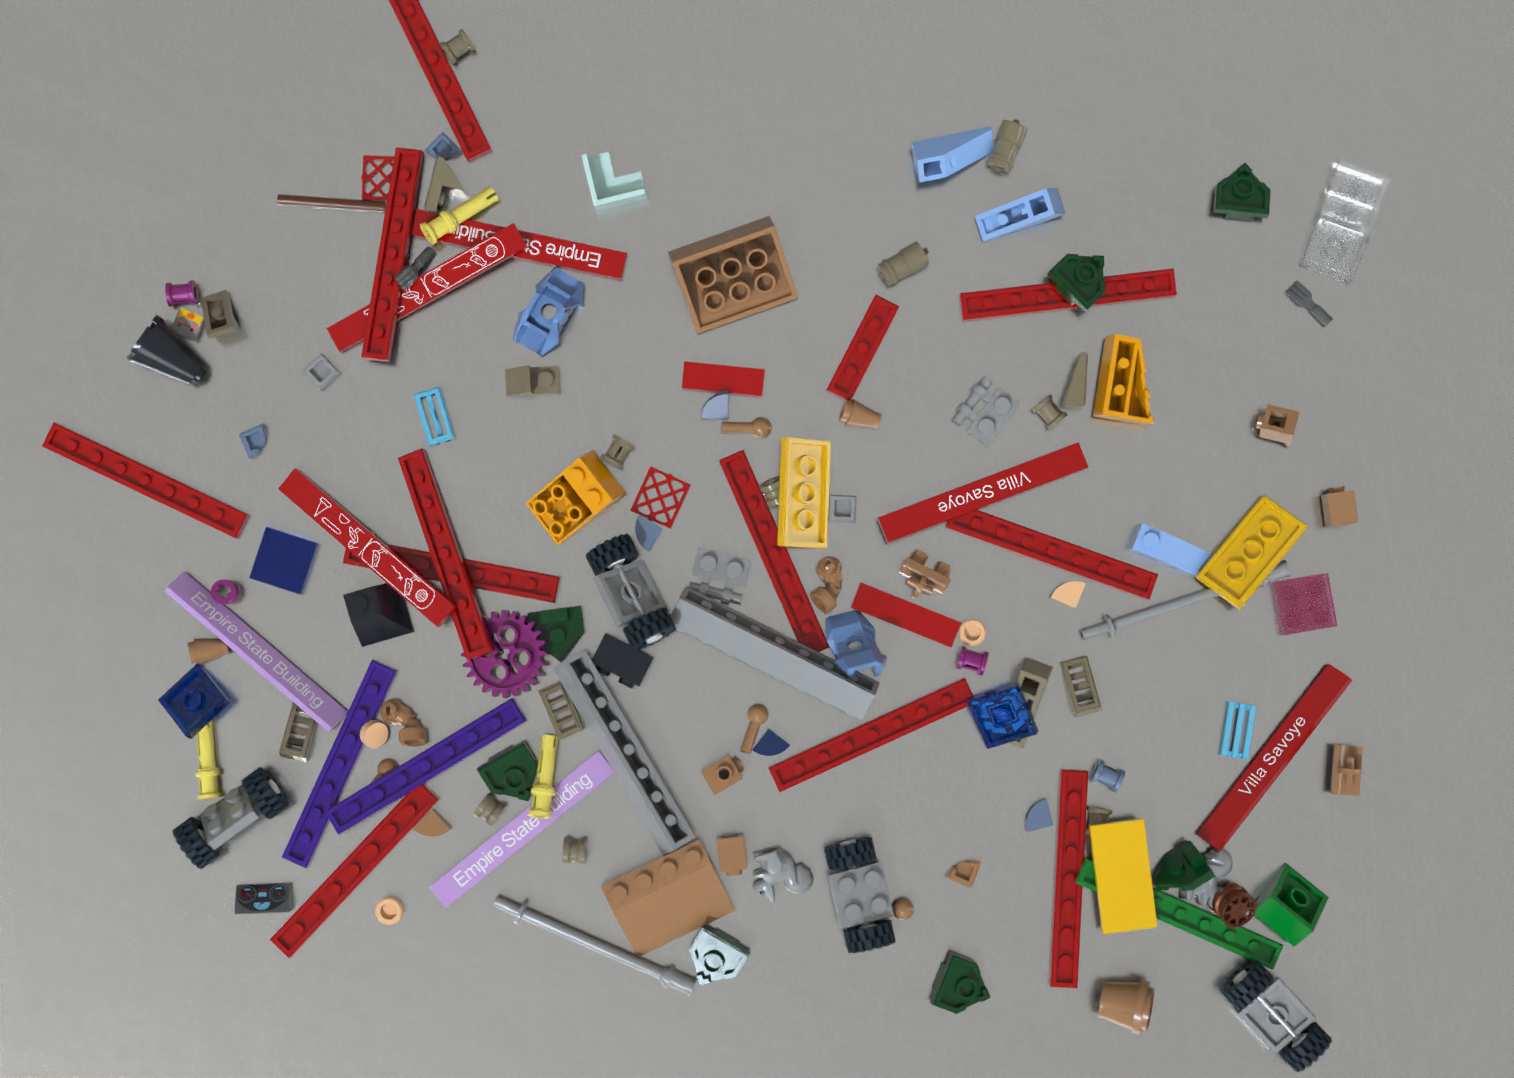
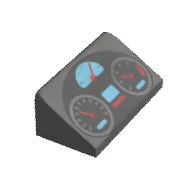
[234,883,292,914]

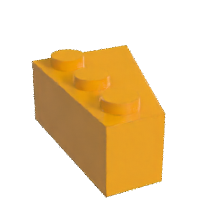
[1093,334,1154,425]

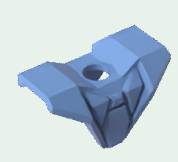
[512,267,585,356]
[826,610,887,676]

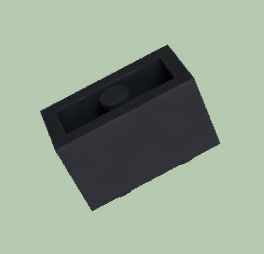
[592,633,655,689]

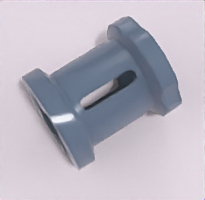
[1090,760,1126,793]

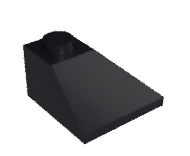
[343,583,415,647]

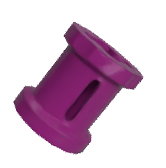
[165,280,198,307]
[211,579,240,604]
[956,646,989,676]

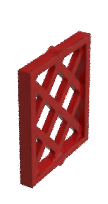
[361,155,394,201]
[630,466,691,529]

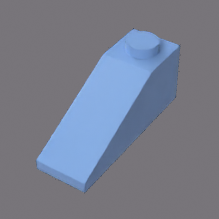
[975,188,1066,241]
[1128,523,1214,577]

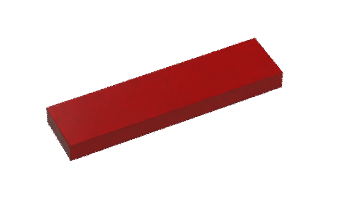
[826,294,899,401]
[851,582,961,647]

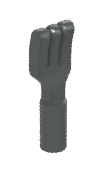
[394,246,435,290]
[1285,280,1333,326]

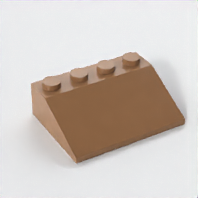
[668,216,798,334]
[601,837,735,957]

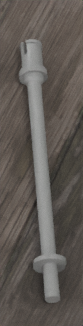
[1081,560,1291,640]
[493,896,697,996]

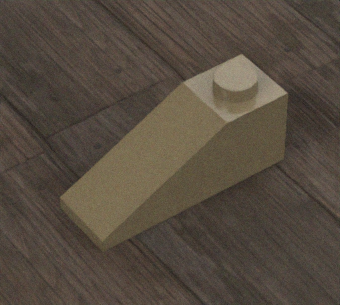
[998,658,1053,749]

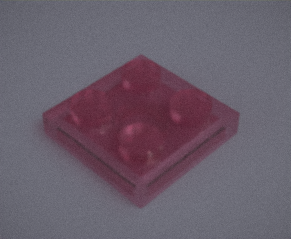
[1273,573,1337,635]

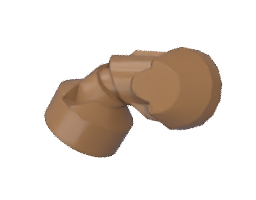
[810,556,843,614]
[380,699,426,747]

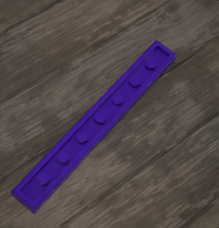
[282,659,398,868]
[325,698,527,835]

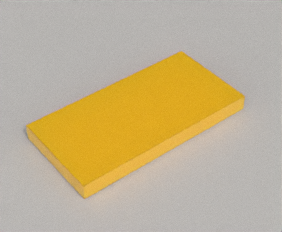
[777,437,831,548]
[1196,495,1308,610]
[1088,818,1157,934]

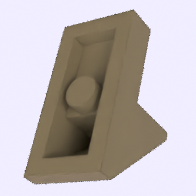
[424,155,463,212]
[201,290,240,339]
[505,365,561,397]

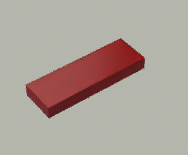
[682,361,765,397]

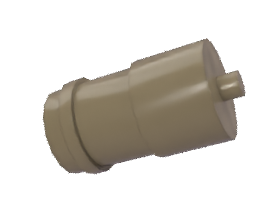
[987,119,1028,172]
[877,241,929,286]

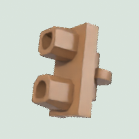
[899,549,951,598]
[1330,745,1363,796]

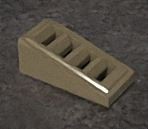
[1061,352,1088,409]
[1061,656,1102,717]
[538,681,585,741]
[279,702,317,762]

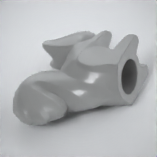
[753,846,814,902]
[1179,848,1233,909]

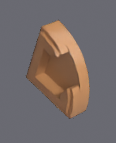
[412,809,451,837]
[946,860,981,888]

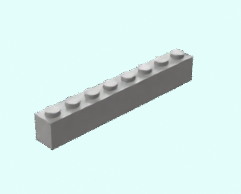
[671,586,880,720]
[553,649,695,855]

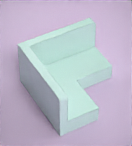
[581,152,648,211]

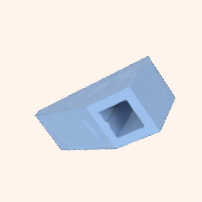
[911,126,993,182]

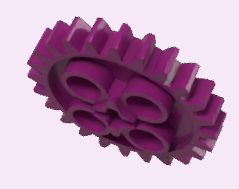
[461,610,549,698]

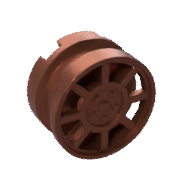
[1212,883,1257,928]

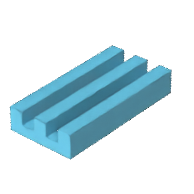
[413,387,456,446]
[1220,701,1256,760]

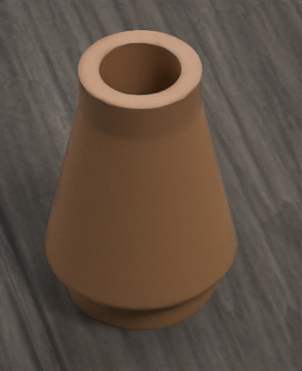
[839,399,881,429]
[187,638,229,665]

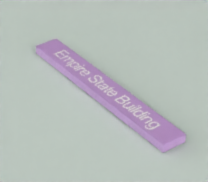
[165,571,348,732]
[429,751,614,908]

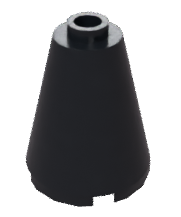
[126,315,206,385]

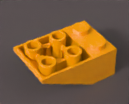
[525,450,626,546]

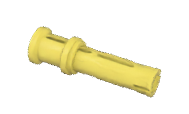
[420,186,499,245]
[195,717,222,799]
[528,735,559,819]

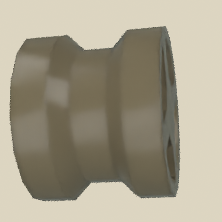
[759,475,780,507]
[473,793,506,827]
[562,837,587,865]

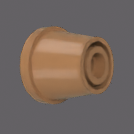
[1098,980,1155,1036]

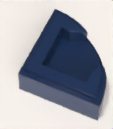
[753,729,790,756]

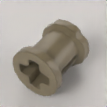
[440,29,475,64]
[1032,394,1068,430]
[601,434,635,469]
[1085,807,1113,835]

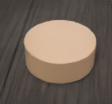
[958,619,986,646]
[360,720,388,749]
[375,897,404,925]

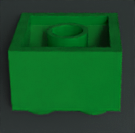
[1254,863,1329,947]

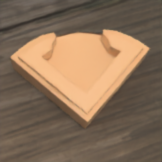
[1050,581,1086,608]

